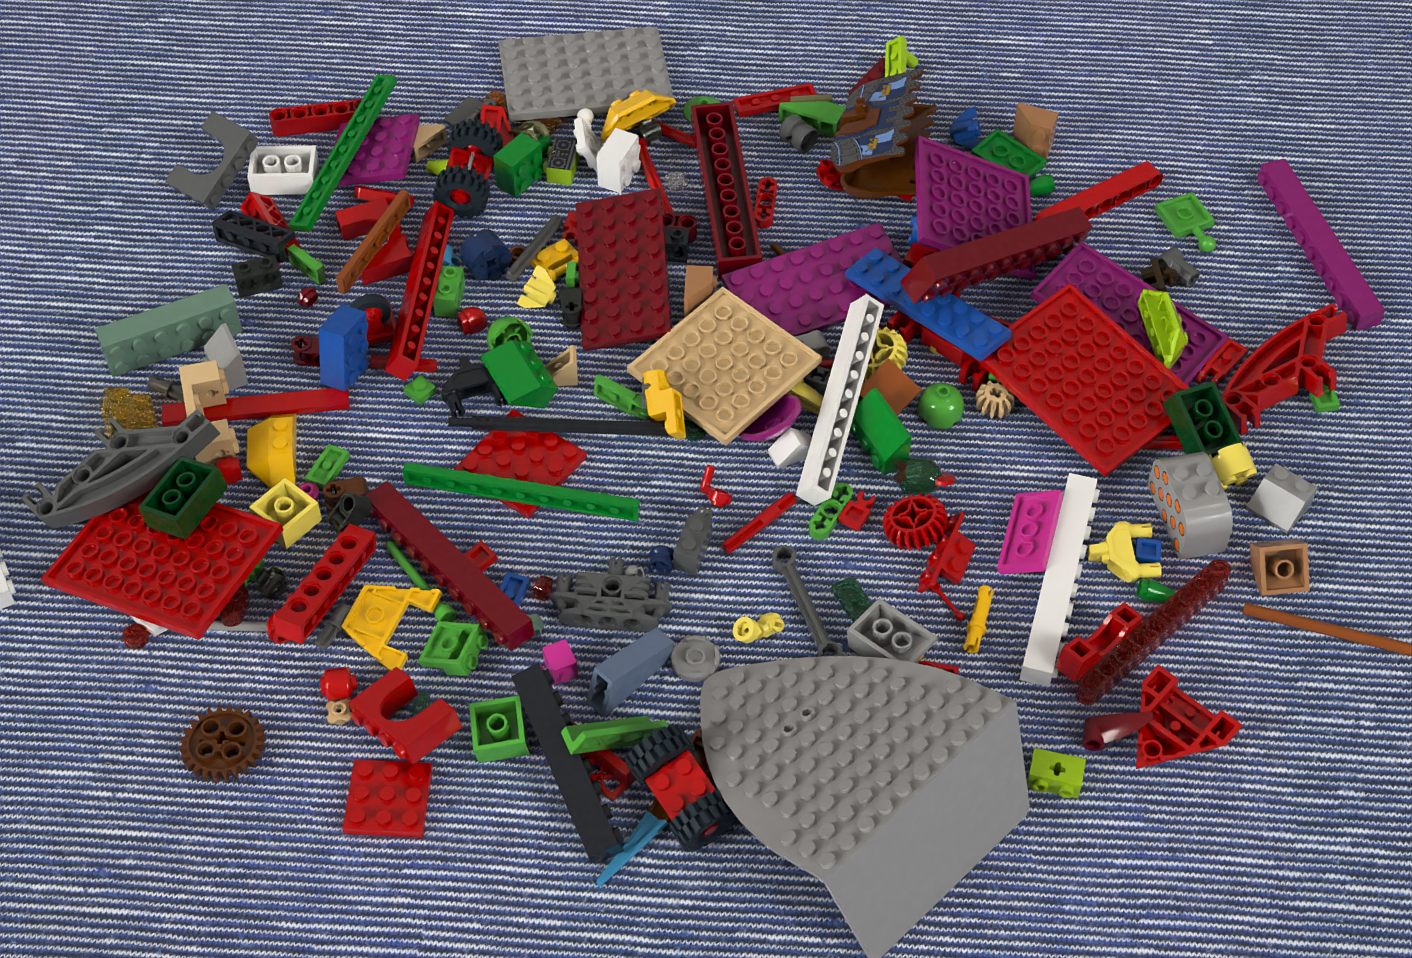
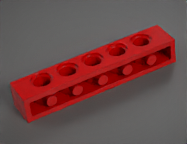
[273,524,376,644]

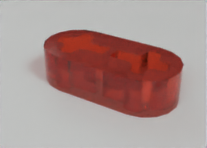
[220,586,250,627]

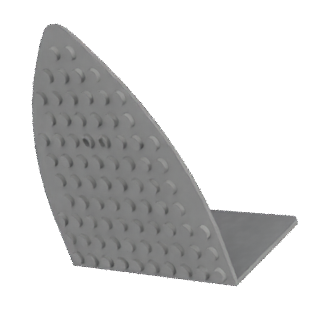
[700,656,1030,958]

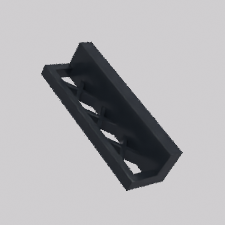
[212,210,296,263]

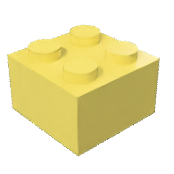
[249,478,322,549]

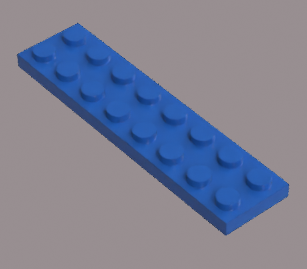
[845,247,1012,362]

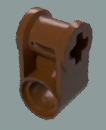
[323,476,369,512]

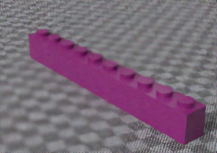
[1257,159,1385,331]

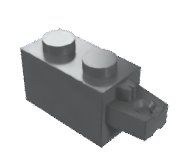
[673,507,713,576]

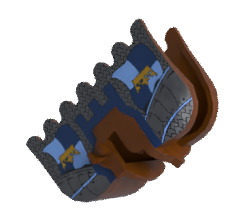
[830,67,937,198]

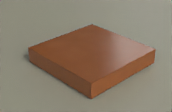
[860,358,922,416]

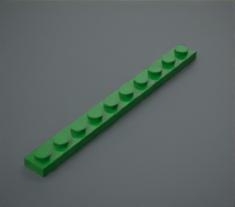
[289,74,398,232]
[402,462,640,522]

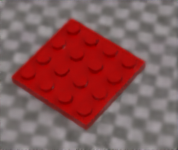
[454,409,587,519]

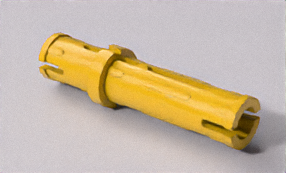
[963,585,994,653]

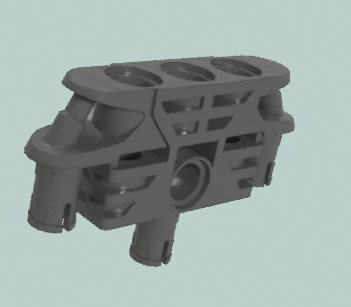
[550,557,672,632]

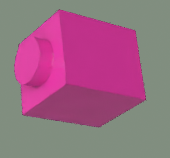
[542,639,578,684]

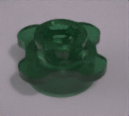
[684,420,706,442]

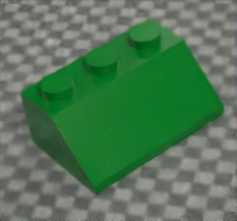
[480,340,559,409]
[850,388,912,476]

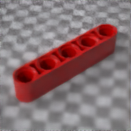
[269,99,362,136]

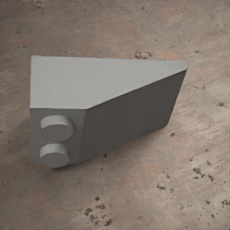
[847,598,938,663]

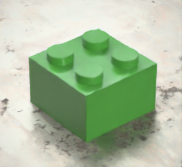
[469,695,530,763]

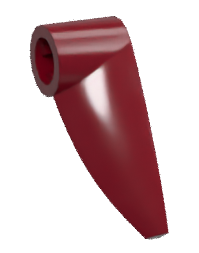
[1082,712,1155,751]

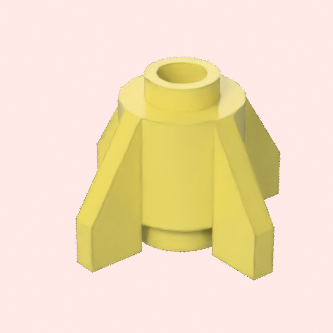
[517,265,558,308]

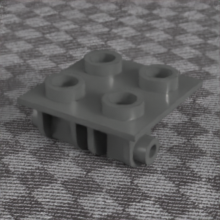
[444,96,496,126]

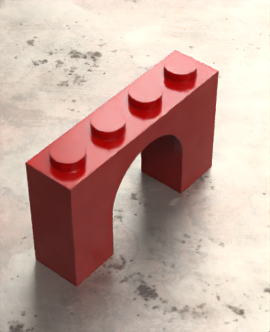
[335,197,414,286]
[348,667,462,765]

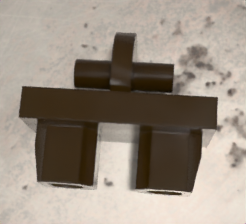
[1140,258,1179,292]

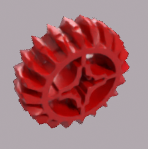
[883,492,948,551]

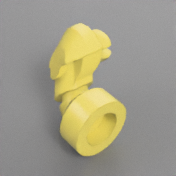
[733,612,784,643]

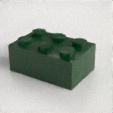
[1163,381,1243,458]
[138,456,228,540]

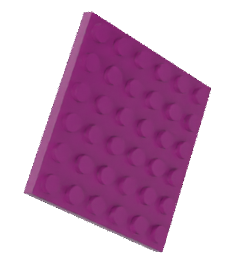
[914,136,1036,281]

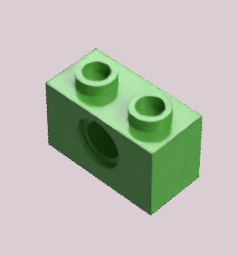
[433,265,466,318]

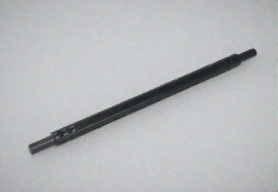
[448,416,706,436]

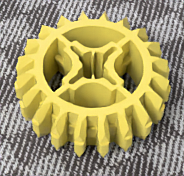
[864,326,908,381]

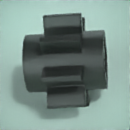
[636,119,662,146]
[256,566,288,597]

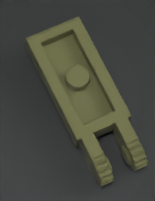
[512,120,549,141]

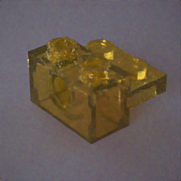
[100,387,158,439]

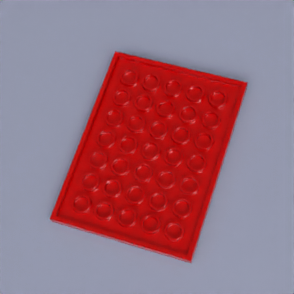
[973,283,1190,477]
[41,487,284,640]

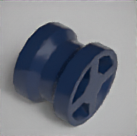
[648,545,674,575]

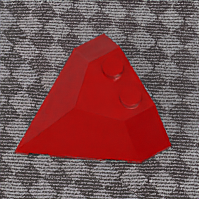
[1136,664,1243,769]

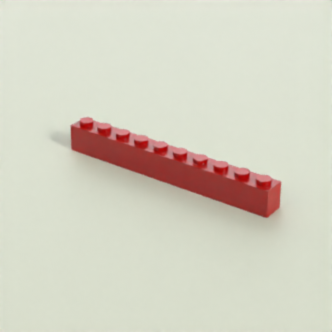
[385,201,455,381]

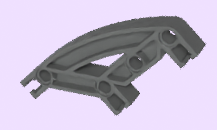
[21,409,221,528]

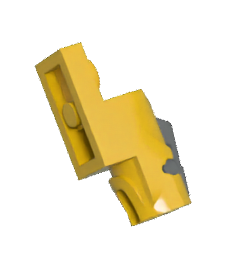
[641,369,686,440]

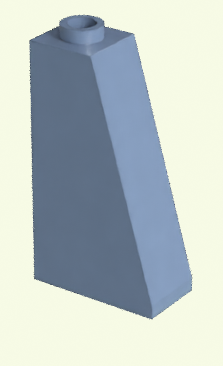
[586,628,674,717]

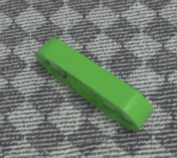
[809,483,853,540]

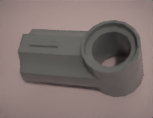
[1156,247,1200,287]

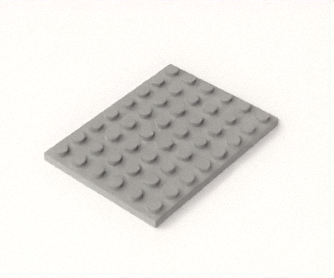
[498,26,674,122]

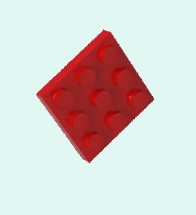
[342,759,433,838]

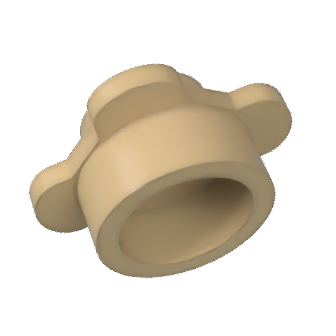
[326,699,352,725]

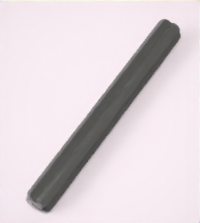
[505,214,563,282]

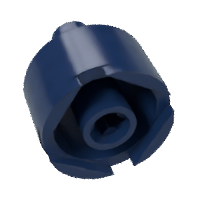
[460,229,513,281]

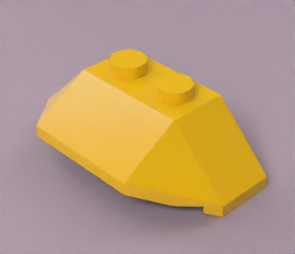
[600,89,676,144]
[247,413,297,489]

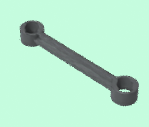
[772,545,843,657]

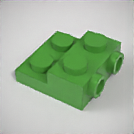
[418,621,488,676]

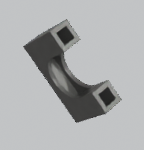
[165,111,260,211]

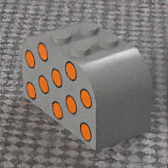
[1147,451,1233,560]

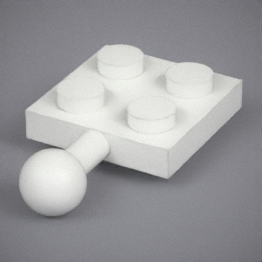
[573,108,602,172]

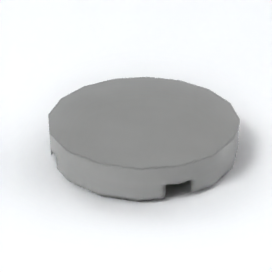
[670,635,721,683]

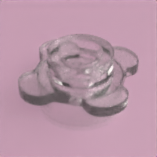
[665,171,689,192]

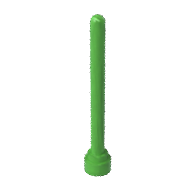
[385,541,457,622]

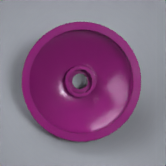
[739,395,802,442]

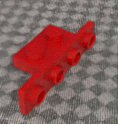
[917,511,976,593]

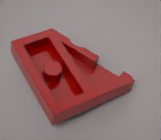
[480,105,514,148]

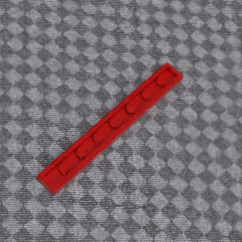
[162,388,350,427]

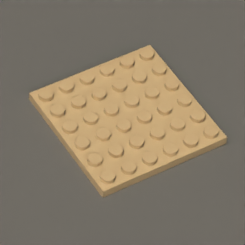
[627,286,822,446]

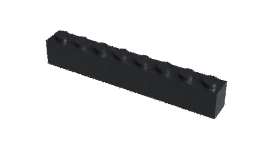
[511,663,624,865]

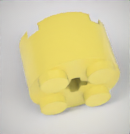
[1208,443,1257,490]

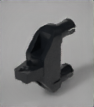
[441,356,508,418]

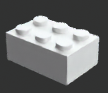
[247,145,319,195]

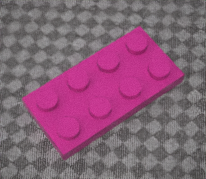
[997,490,1064,575]

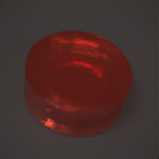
[533,575,553,601]
[122,624,149,649]

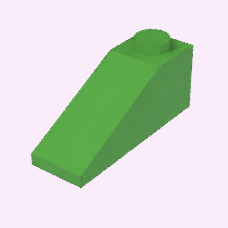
[779,101,846,138]

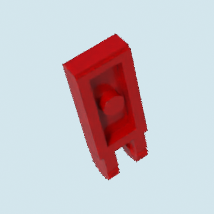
[1195,338,1249,386]

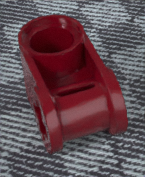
[291,336,320,367]

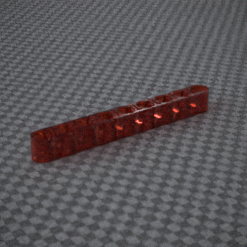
[1076,559,1231,706]

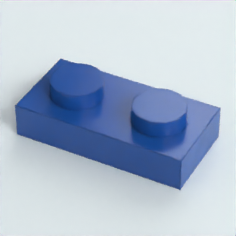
[499,571,531,607]

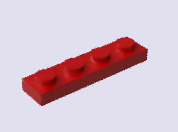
[733,83,817,118]

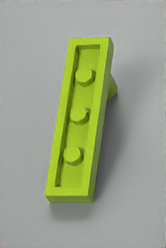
[885,35,918,77]

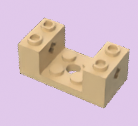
[179,360,240,466]

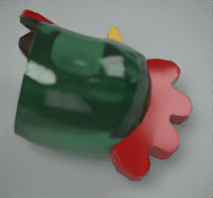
[894,458,955,496]

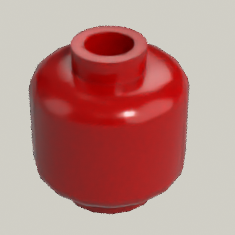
[320,667,358,702]

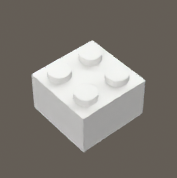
[597,128,641,193]

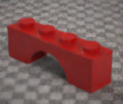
[1055,602,1144,682]

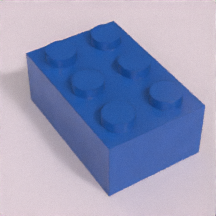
[319,304,369,392]

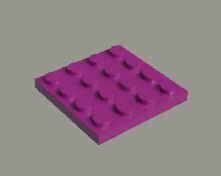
[333,113,420,187]

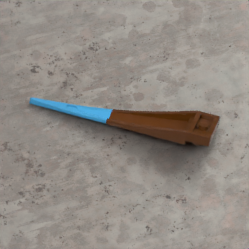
[596,726,714,887]

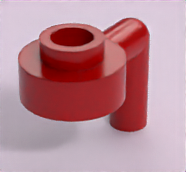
[700,464,733,507]

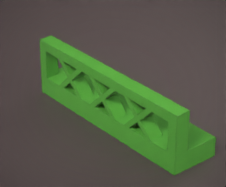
[561,715,668,755]

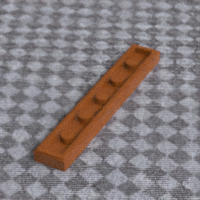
[336,189,411,295]

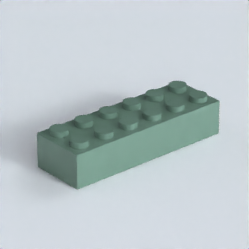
[95,284,243,377]

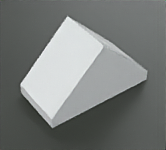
[768,427,812,469]

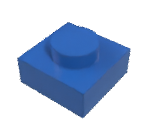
[1135,537,1162,564]

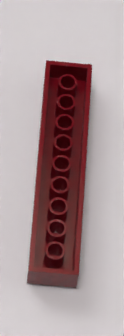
[691,102,762,279]
[900,206,1093,304]

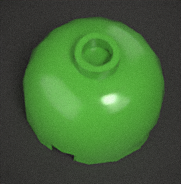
[487,316,533,350]
[917,383,964,429]

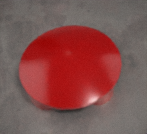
[816,159,844,191]

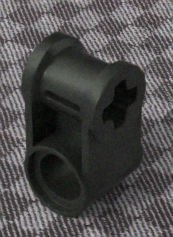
[559,287,582,329]
[327,493,372,535]

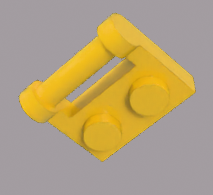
[530,238,579,282]

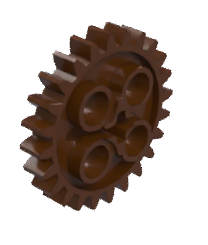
[179,705,266,784]

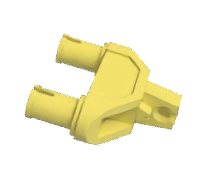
[1087,521,1161,582]

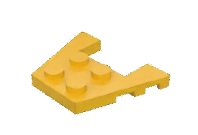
[341,585,442,671]

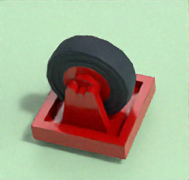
[350,293,396,346]

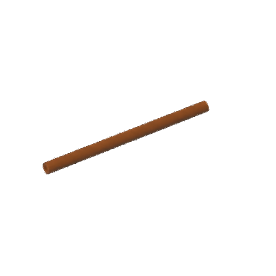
[1242,602,1412,656]

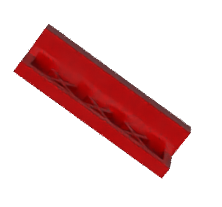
[240,192,302,265]
[537,722,634,802]

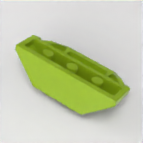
[1137,289,1188,370]

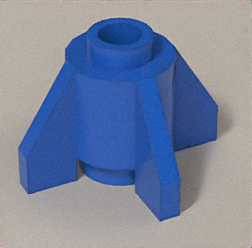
[949,107,982,149]

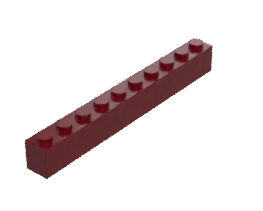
[364,481,535,651]

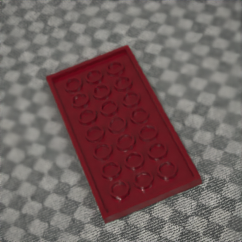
[576,188,672,351]

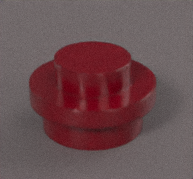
[298,287,319,308]

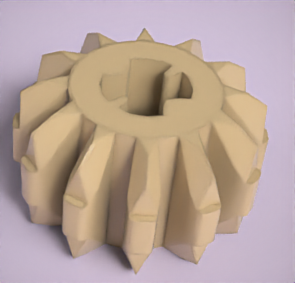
[975,380,1015,419]

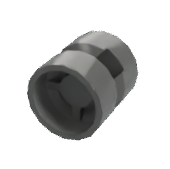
[779,115,819,153]

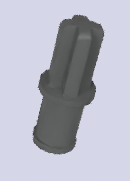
[147,374,184,402]
[315,603,351,650]

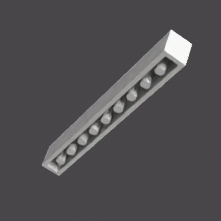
[796,294,884,506]
[1020,473,1100,687]

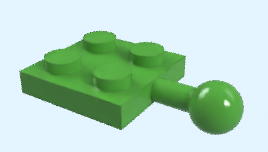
[1154,192,1216,253]

